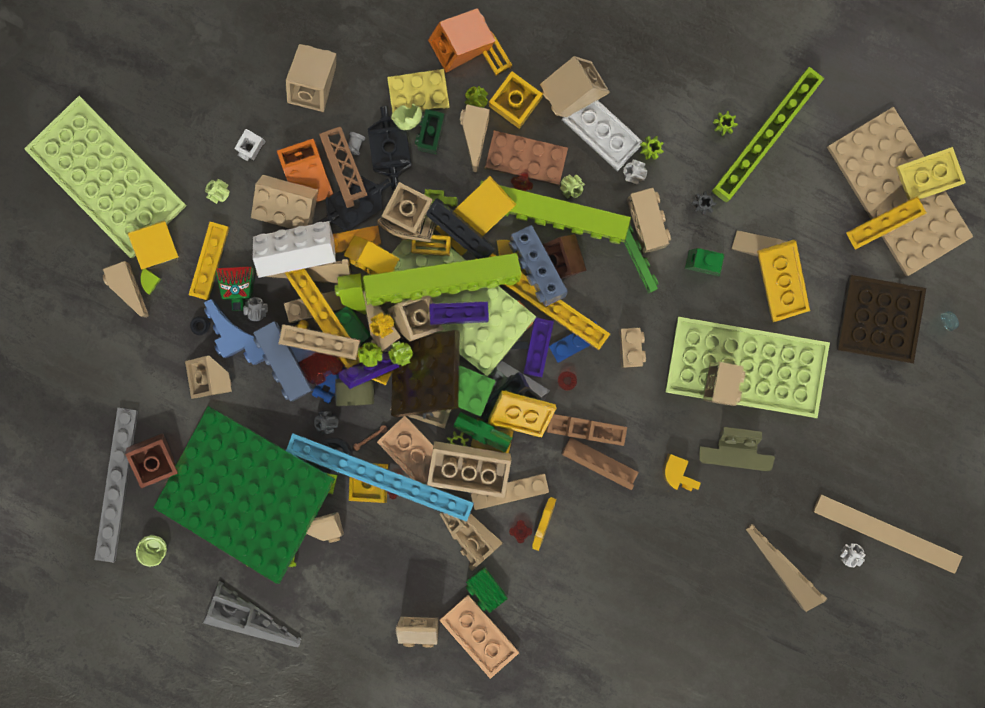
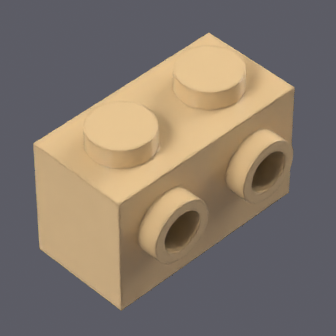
[619,328,646,368]

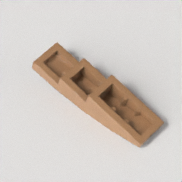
[545,414,627,446]

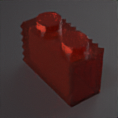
[299,352,345,385]

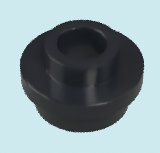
[190,316,210,335]

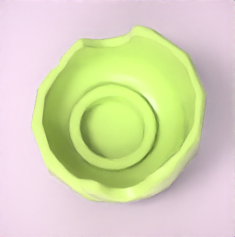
[391,104,422,130]
[136,535,167,567]

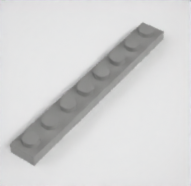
[94,408,138,563]

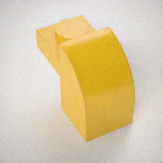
[663,453,701,491]

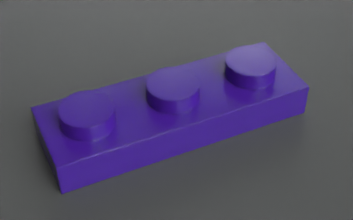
[429,302,489,325]
[523,318,554,377]
[339,351,399,389]

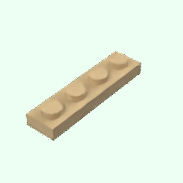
[278,325,360,360]
[470,473,549,510]

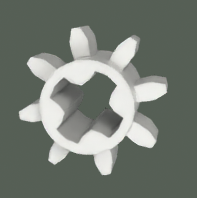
[623,159,647,185]
[840,543,866,567]

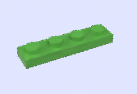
[624,225,658,294]

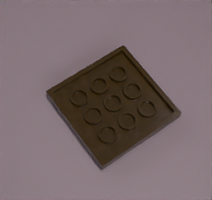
[836,275,927,364]
[391,330,460,417]

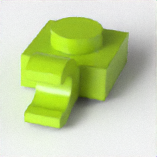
[425,189,458,207]

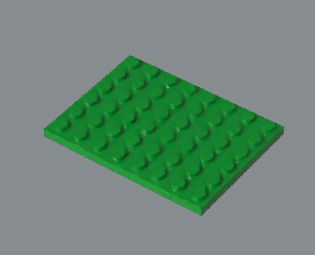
[153,406,335,584]

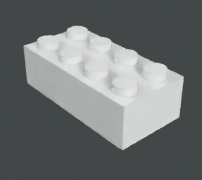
[253,221,336,277]

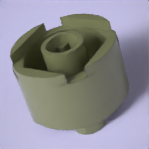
[335,379,375,406]

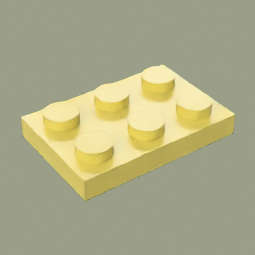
[387,69,450,112]
[896,147,966,200]

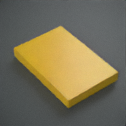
[488,390,556,438]

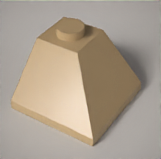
[382,182,433,234]
[388,296,443,341]
[185,356,232,399]
[307,512,344,543]

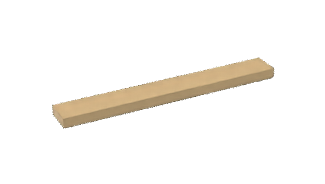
[812,494,963,574]

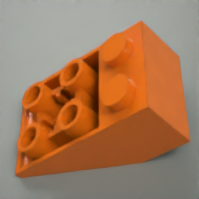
[277,139,333,203]

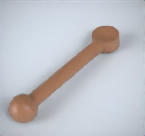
[353,425,388,451]

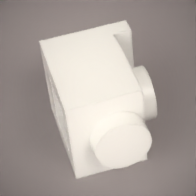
[234,129,266,161]

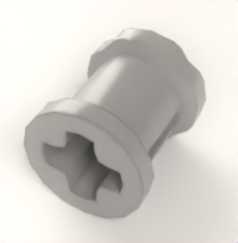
[344,131,366,156]

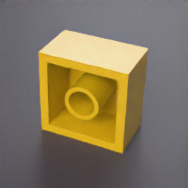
[489,71,543,129]
[344,235,400,275]

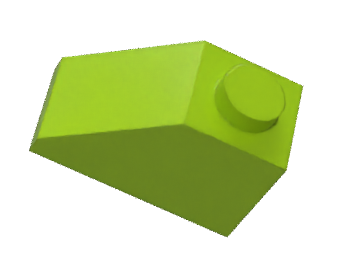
[335,273,367,315]

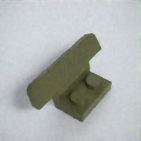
[699,427,775,471]

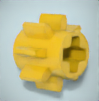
[370,312,394,338]

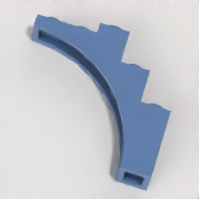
[204,299,320,365]

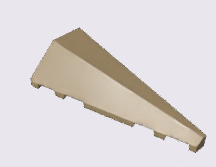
[256,259,352,284]
[424,480,503,571]
[746,524,827,612]

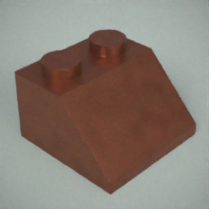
[542,234,587,279]
[125,433,178,488]

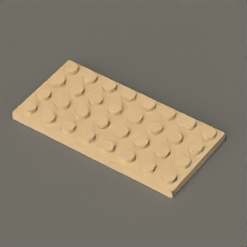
[827,107,973,277]

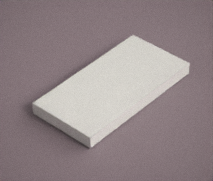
[562,100,643,171]

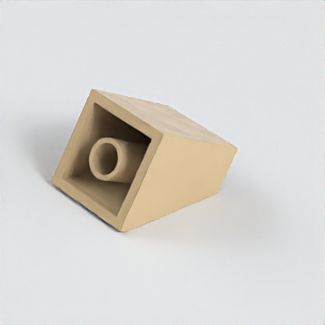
[286,44,336,112]
[540,56,610,118]

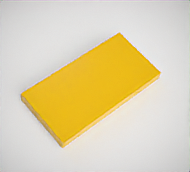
[435,176,517,256]
[757,240,810,322]

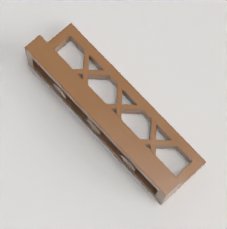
[319,126,367,208]
[562,437,639,490]

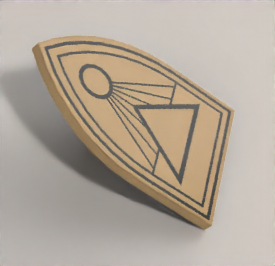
[377,215,436,242]

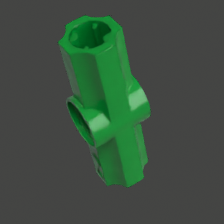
[453,412,513,453]

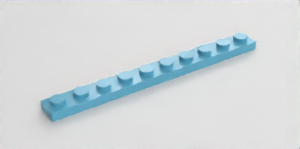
[286,433,474,522]

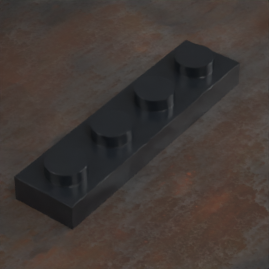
[426,198,496,259]

